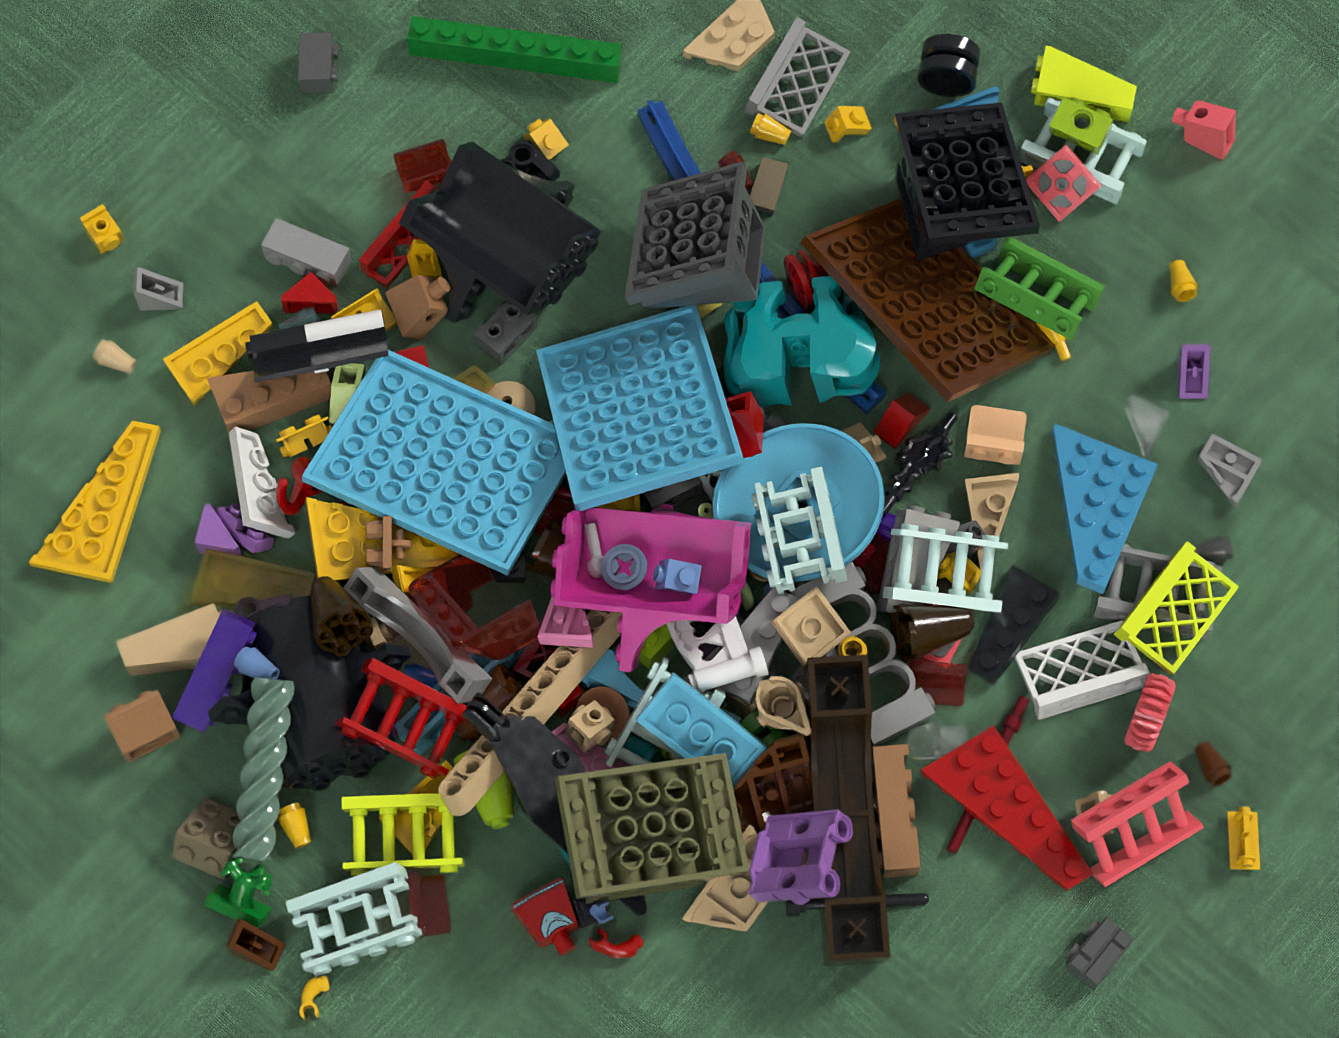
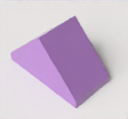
[1176,344,1211,399]
[195,503,243,560]

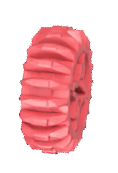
[1124,673,1176,753]

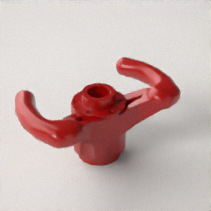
[276,457,322,516]

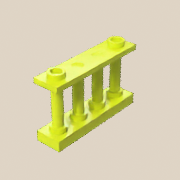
[342,793,465,876]

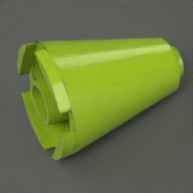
[453,750,514,829]

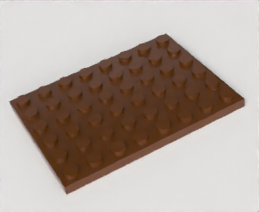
[800,198,1056,402]

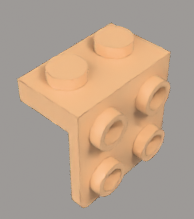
[964,405,1027,465]

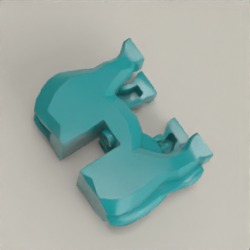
[723,276,881,408]

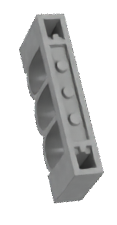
[789,562,936,749]

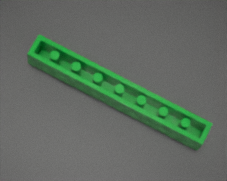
[407,16,623,83]

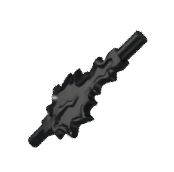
[882,412,958,517]

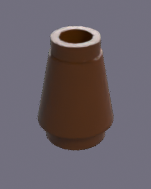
[1194,741,1232,787]

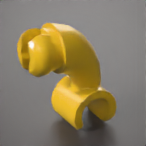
[300,975,330,1021]

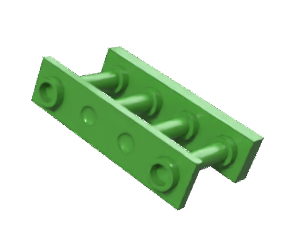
[974,237,1106,341]

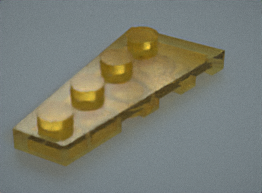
[190,549,317,605]

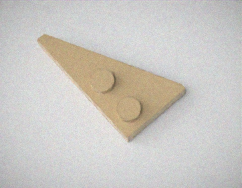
[964,473,1019,570]

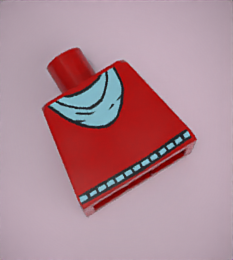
[511,878,578,956]

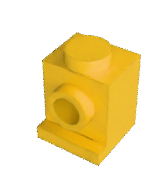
[80,204,125,254]

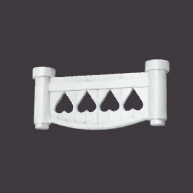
[666,616,769,693]

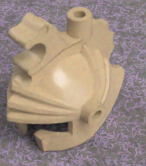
[756,676,811,737]

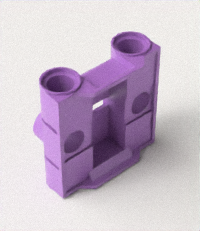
[748,809,853,905]

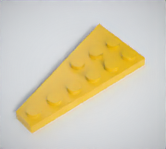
[29,420,161,583]
[305,497,476,581]

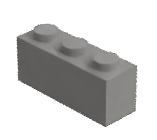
[261,218,352,287]

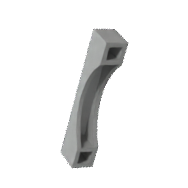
[343,567,492,704]

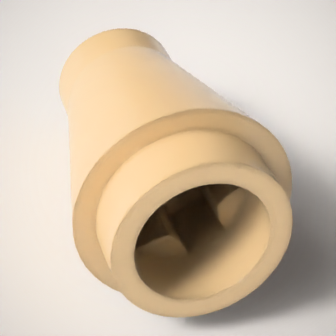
[93,339,137,374]

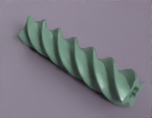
[232,677,294,861]

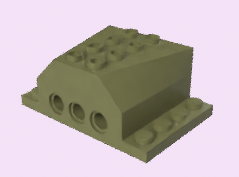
[554,753,749,904]

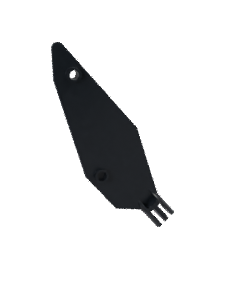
[461,692,647,916]

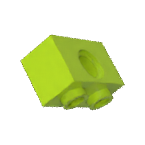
[1049,97,1113,155]

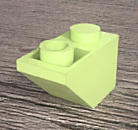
[329,363,367,425]

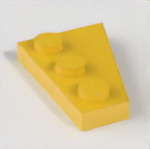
[379,760,453,856]

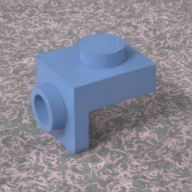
[653,559,702,595]

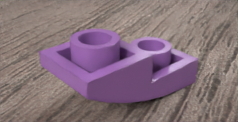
[216,503,274,553]

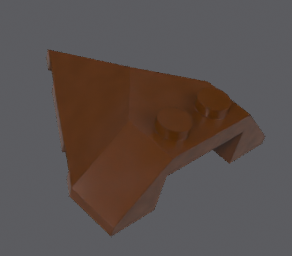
[733,733,813,835]

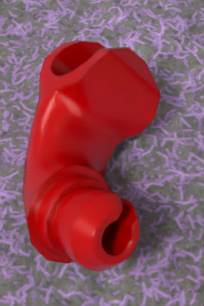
[588,928,644,958]

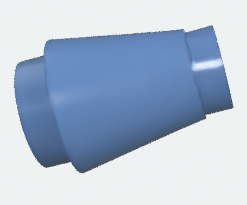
[234,647,280,679]

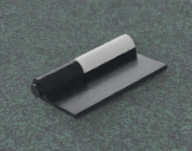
[245,309,389,383]

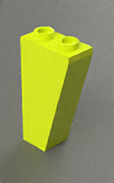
[1031,46,1137,123]

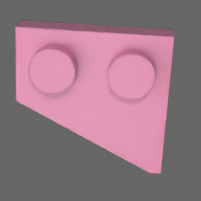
[537,597,594,648]

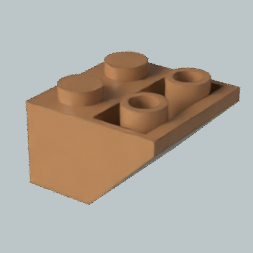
[103,690,181,763]

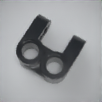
[499,141,560,181]

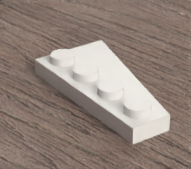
[229,426,295,539]

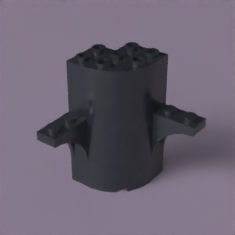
[399,142,601,323]
[207,595,411,792]

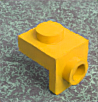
[824,106,872,143]
[523,118,569,160]
[407,239,442,280]

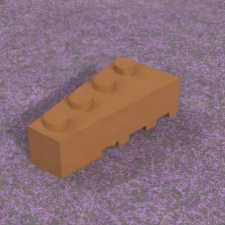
[207,371,331,433]
[871,744,920,878]

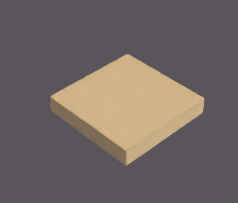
[770,586,851,667]

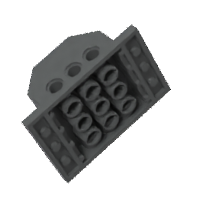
[624,161,766,309]

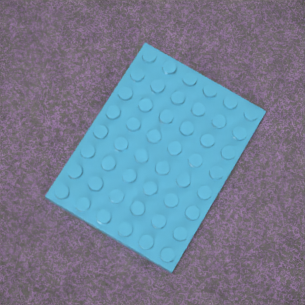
[536,305,745,511]
[302,350,566,576]

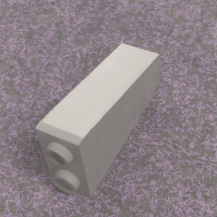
[876,505,960,614]

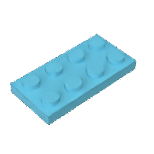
[636,672,766,785]

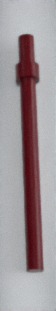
[946,696,1029,854]

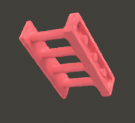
[1071,761,1204,887]

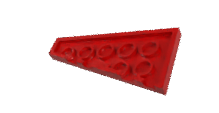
[919,725,1093,892]

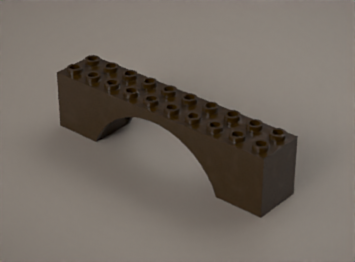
[803,655,890,967]

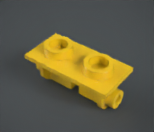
[275,414,332,458]
[1227,807,1260,870]

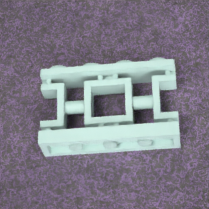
[751,466,848,595]
[286,862,422,976]

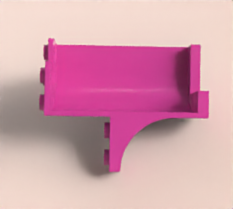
[551,504,751,672]

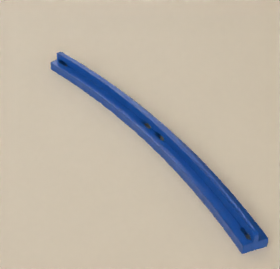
[637,100,886,415]

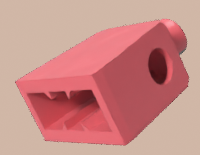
[1172,100,1236,160]

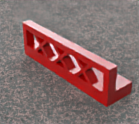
[359,181,436,289]

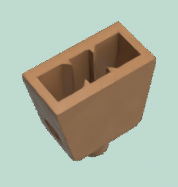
[385,275,450,340]

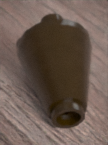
[311,576,373,656]

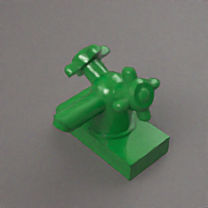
[204,858,272,928]

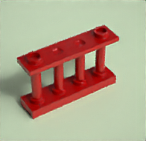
[335,658,468,779]

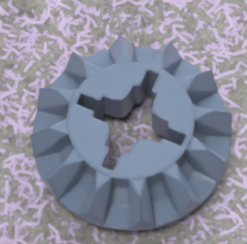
[601,544,648,591]

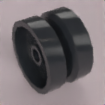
[917,34,981,97]

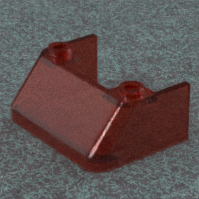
[408,554,541,660]

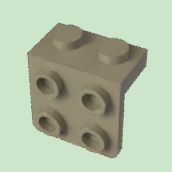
[172,798,240,880]

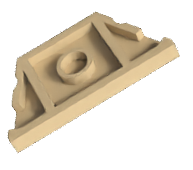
[683,0,775,71]
[682,825,768,932]

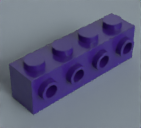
[172,609,257,732]

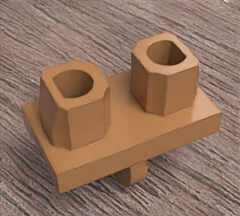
[366,516,412,572]

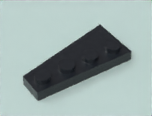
[969,565,1060,686]

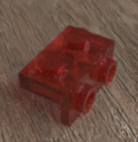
[393,139,452,193]

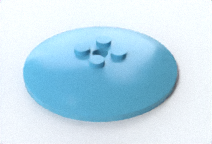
[713,423,884,582]

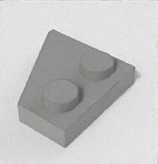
[1198,433,1262,507]

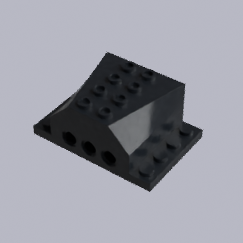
[894,102,1040,261]

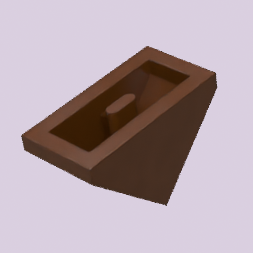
[226,918,286,972]

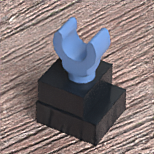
[569,896,614,928]

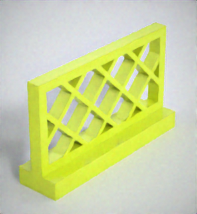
[1113,541,1239,676]

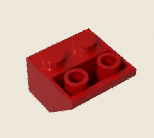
[725,391,764,458]

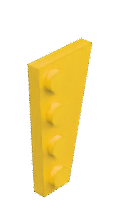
[163,301,273,406]

